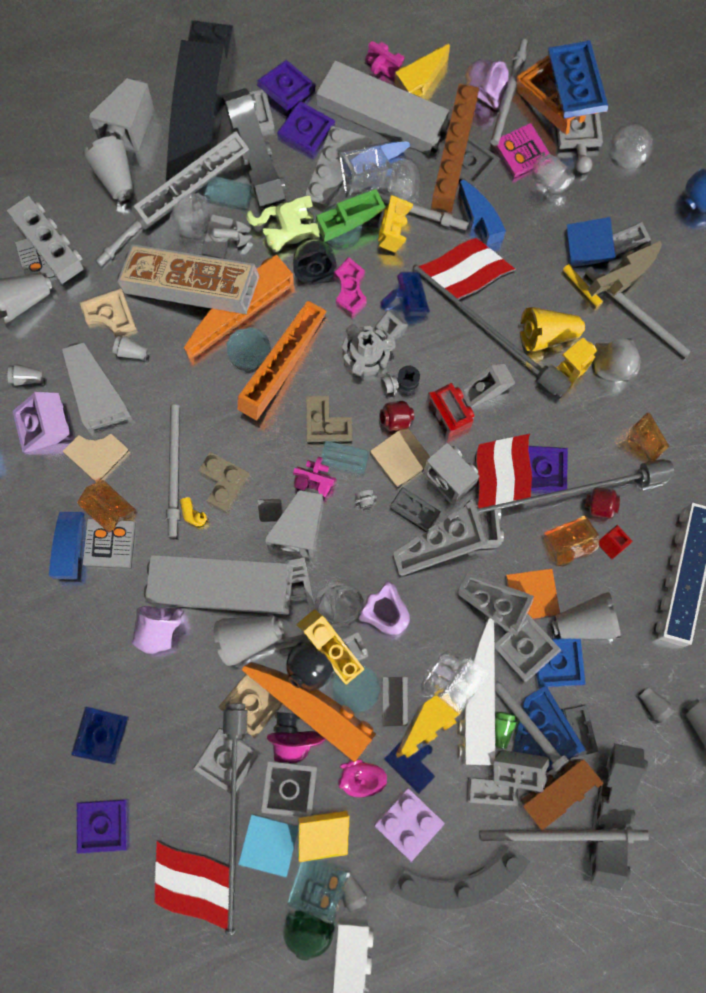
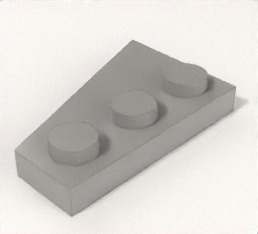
[458,573,534,637]

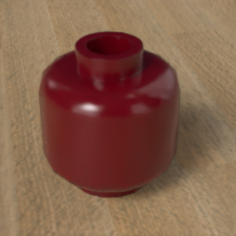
[379,401,414,431]
[585,487,620,518]

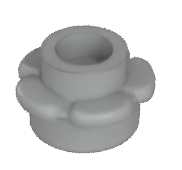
[380,373,399,394]
[355,490,377,507]

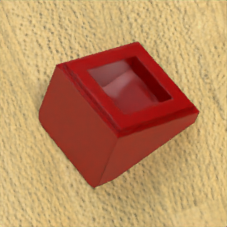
[597,525,633,559]

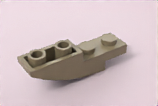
[587,241,662,297]

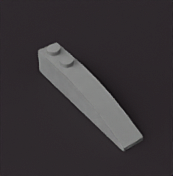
[131,132,249,229]

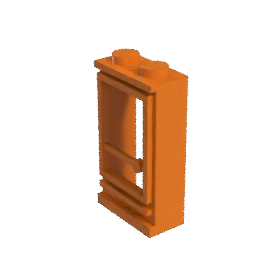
[517,56,597,135]

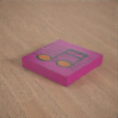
[494,123,552,178]

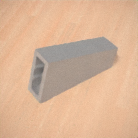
[62,343,131,430]

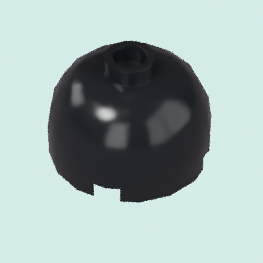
[293,240,337,284]
[286,641,334,690]

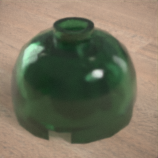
[283,910,335,960]

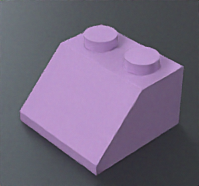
[12,392,69,452]

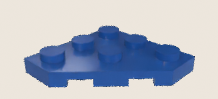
[513,686,586,774]

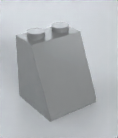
[89,78,155,151]
[266,489,323,558]

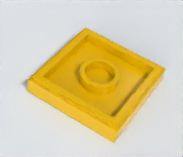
[297,811,349,862]

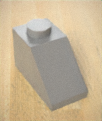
[460,364,515,408]

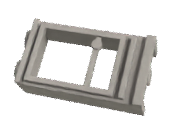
[267,557,315,655]

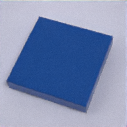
[567,217,616,267]
[536,638,586,688]

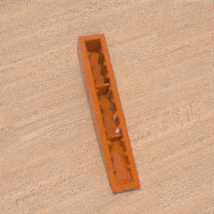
[184,254,294,359]
[237,301,326,421]
[242,662,376,762]

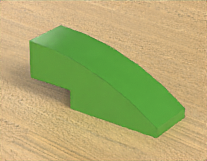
[316,189,385,242]

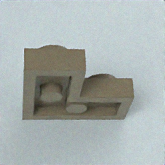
[306,396,352,442]
[198,452,250,513]

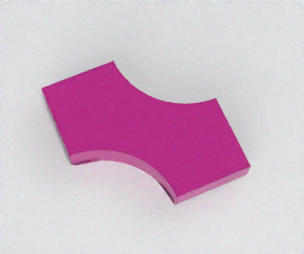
[334,257,367,316]

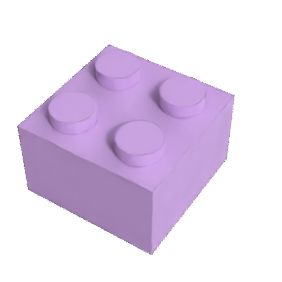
[374,788,445,862]

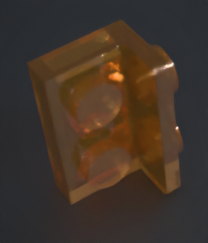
[77,480,136,533]
[544,515,599,565]

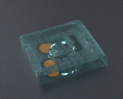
[287,860,350,923]

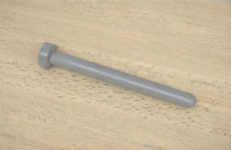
[495,681,569,772]

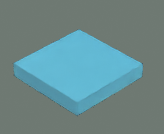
[238,814,298,877]

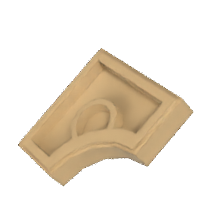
[80,288,136,337]
[63,434,128,483]

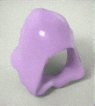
[465,59,509,110]
[359,582,410,635]
[132,606,183,654]

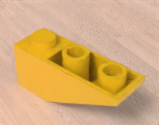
[394,44,450,97]
[296,609,364,685]
[396,690,461,758]

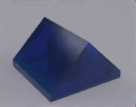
[71,706,128,765]

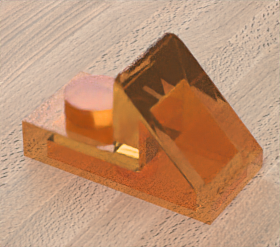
[627,412,669,461]

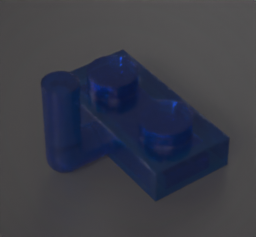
[380,272,430,316]
[384,741,435,794]

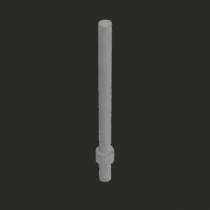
[490,39,528,145]
[345,182,469,230]
[585,266,691,358]
[166,404,180,538]

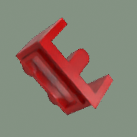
[427,383,475,438]

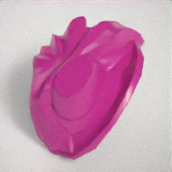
[338,760,387,797]

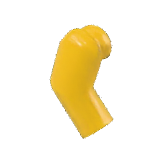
[179,497,207,526]

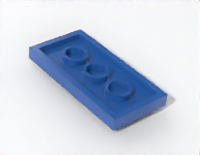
[548,40,608,118]

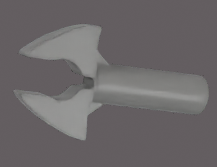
[211,221,252,247]

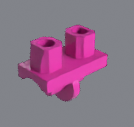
[364,41,405,80]
[293,456,337,497]

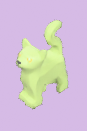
[246,196,319,252]

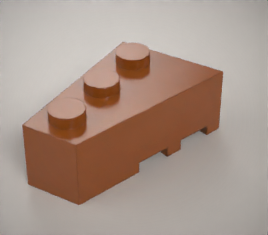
[519,759,604,830]

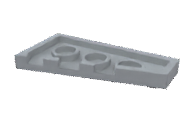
[305,126,372,208]
[393,500,489,576]

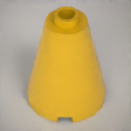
[520,307,585,352]

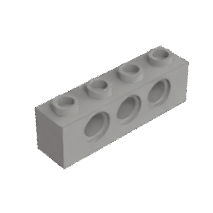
[7,196,83,284]

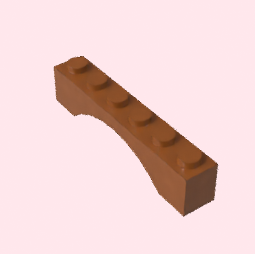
[431,83,479,213]

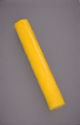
[563,264,603,307]

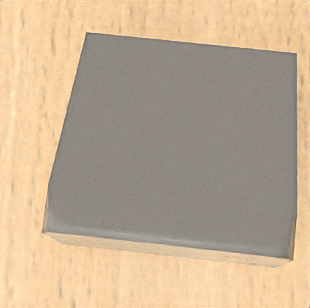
[375,310,408,339]
[258,499,282,522]

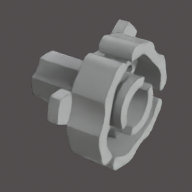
[342,324,396,376]

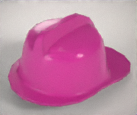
[267,731,325,764]

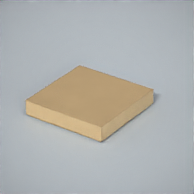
[370,428,430,488]
[218,674,283,738]

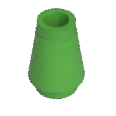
[495,711,517,749]

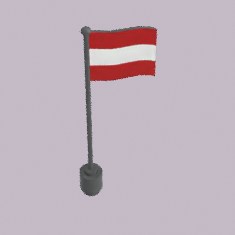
[413,238,572,397]
[476,433,675,515]
[154,703,248,936]

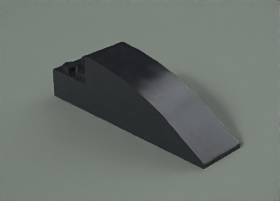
[166,20,235,187]

